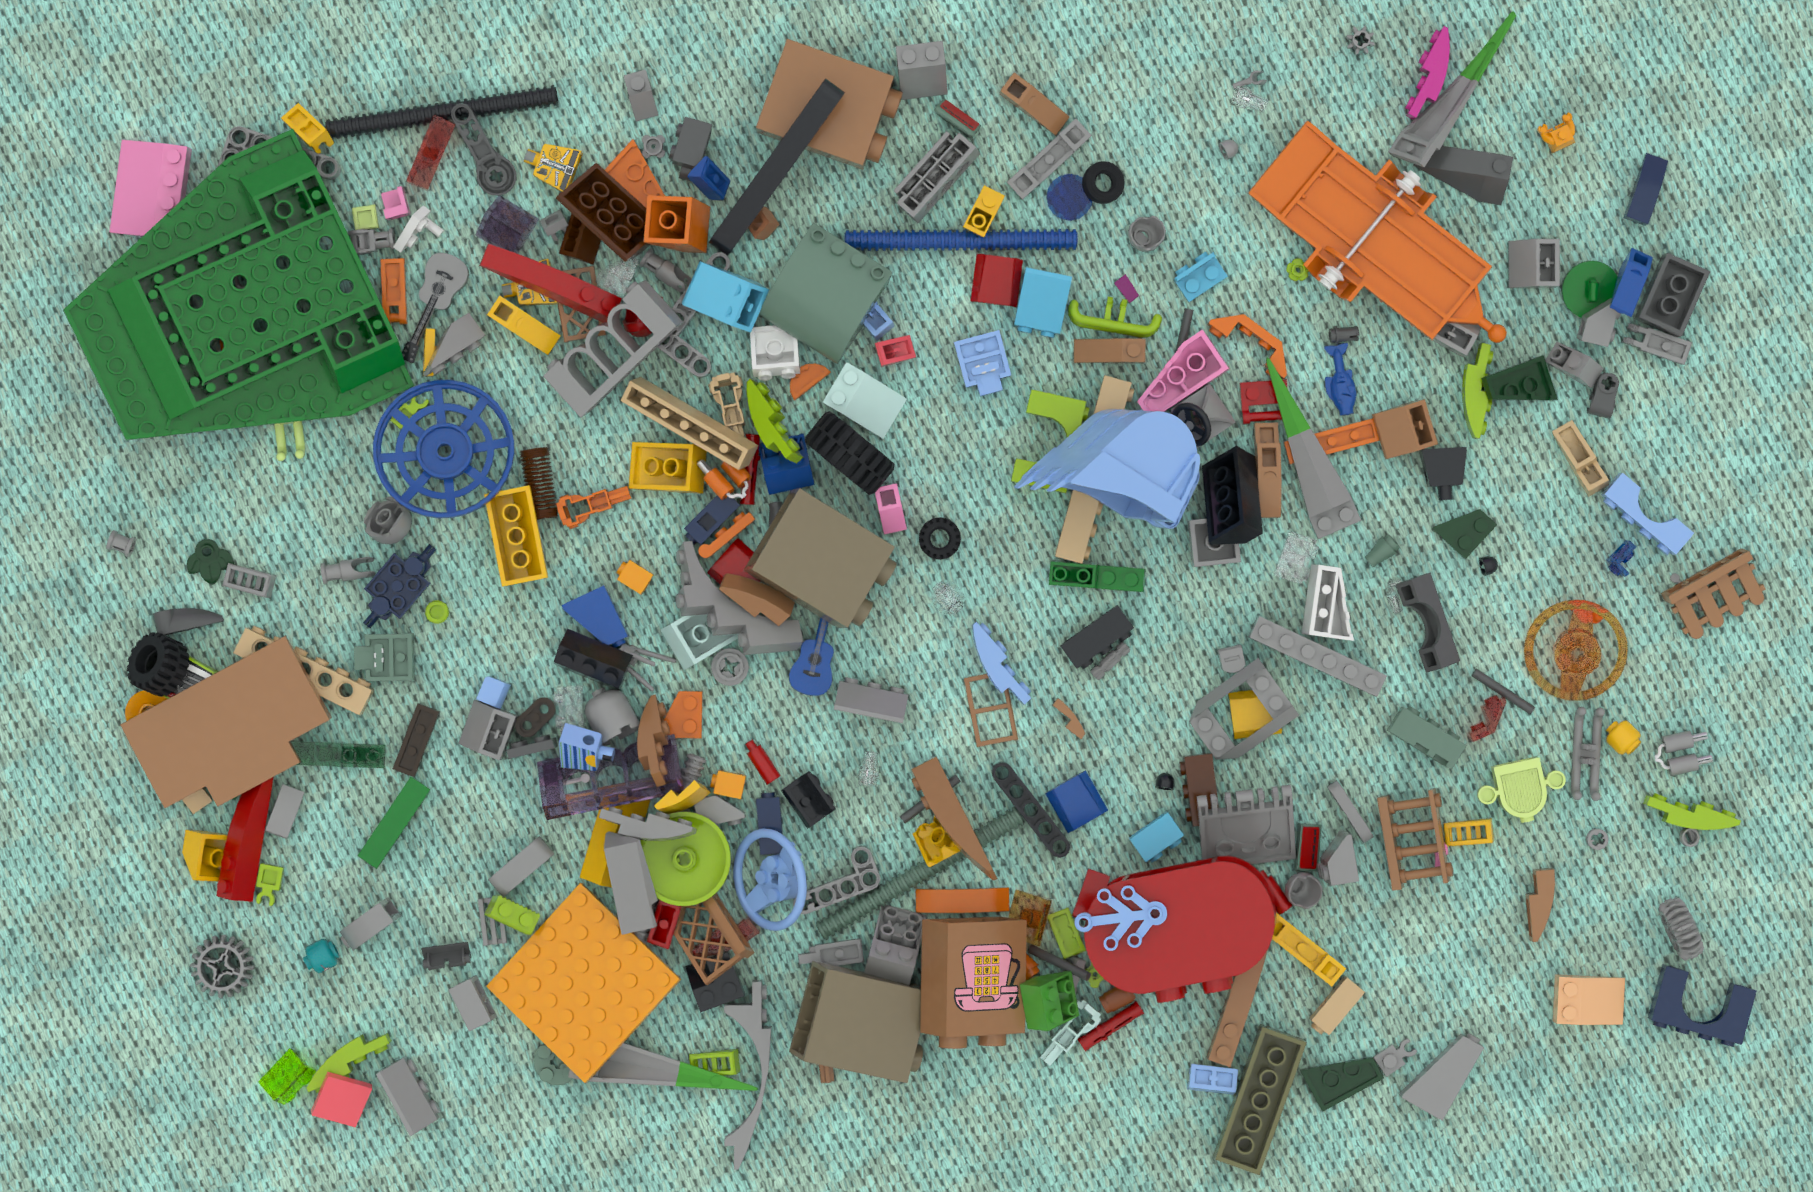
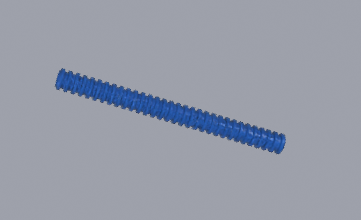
[845,229,1078,251]

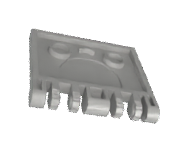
[1197,784,1296,864]

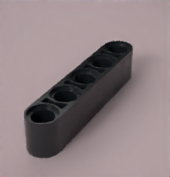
[991,762,1070,858]

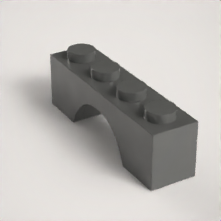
[1396,572,1460,673]

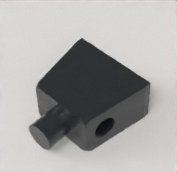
[1419,447,1467,500]

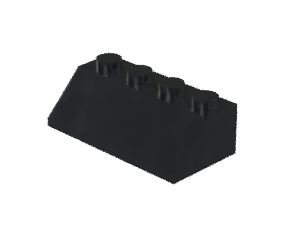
[1202,445,1263,545]

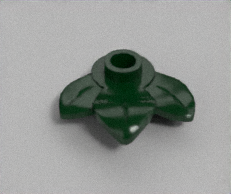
[187,539,234,585]

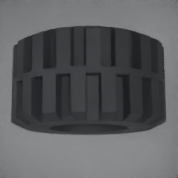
[127,632,189,697]

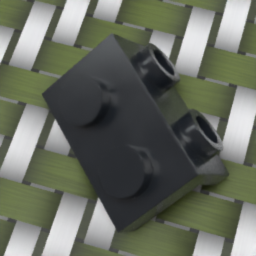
[781,771,836,829]

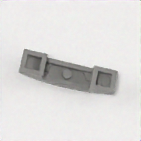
[1007,119,1092,199]

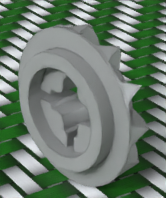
[711,648,749,686]

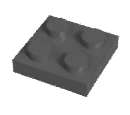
[506,734,558,759]

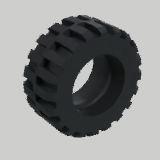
[805,411,895,495]

